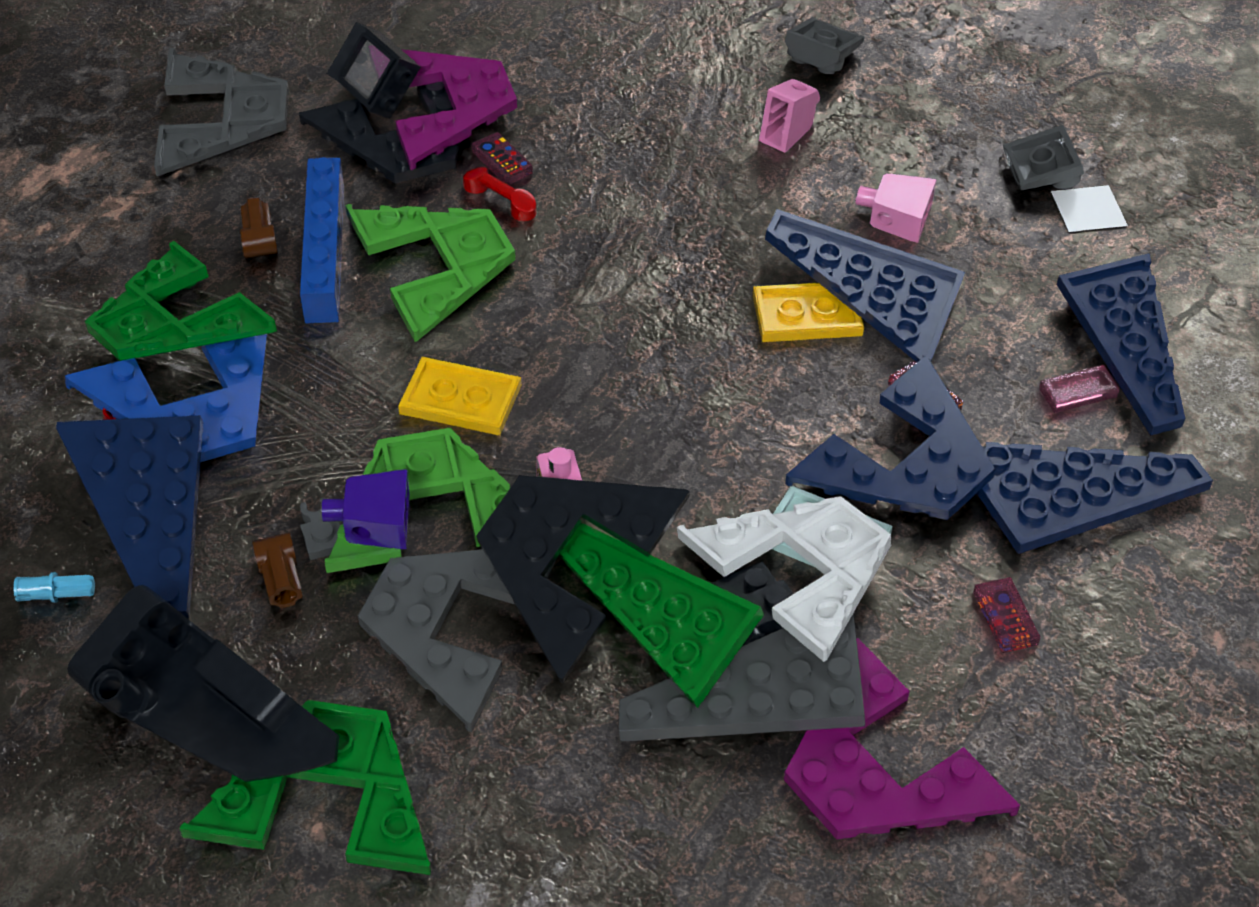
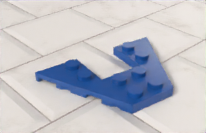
[65,334,267,462]

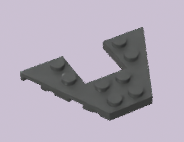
[154,48,289,176]
[358,549,558,732]

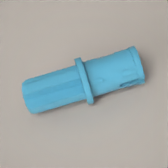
[14,572,95,603]

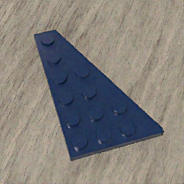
[765,209,965,362]
[56,415,203,618]
[977,442,1213,554]

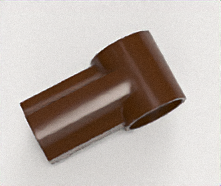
[240,198,278,258]
[252,532,303,608]

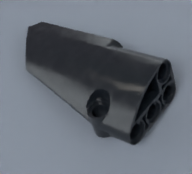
[67,585,340,782]

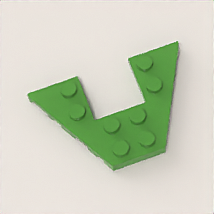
[345,204,515,342]
[325,428,510,573]

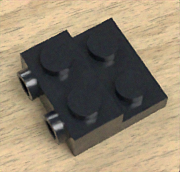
[712,561,793,646]

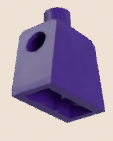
[322,470,410,549]

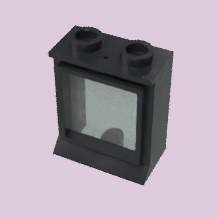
[326,22,421,119]

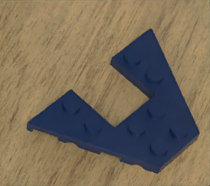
[785,356,995,520]

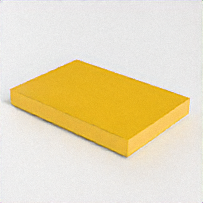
[753,283,864,342]
[398,357,522,436]

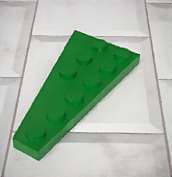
[559,523,764,709]

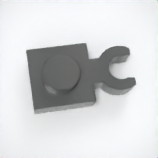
[300,497,340,560]

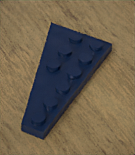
[1056,253,1185,436]

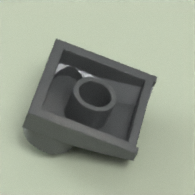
[785,17,865,74]
[1003,125,1084,190]

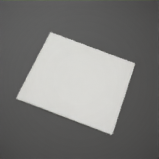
[1051,185,1128,232]

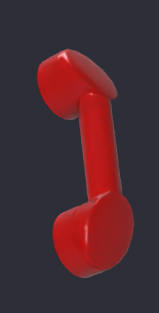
[463,167,537,221]

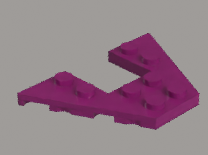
[369,46,517,170]
[784,638,1020,839]

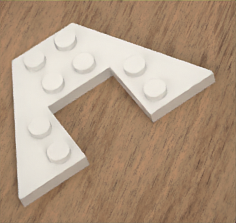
[677,496,891,662]

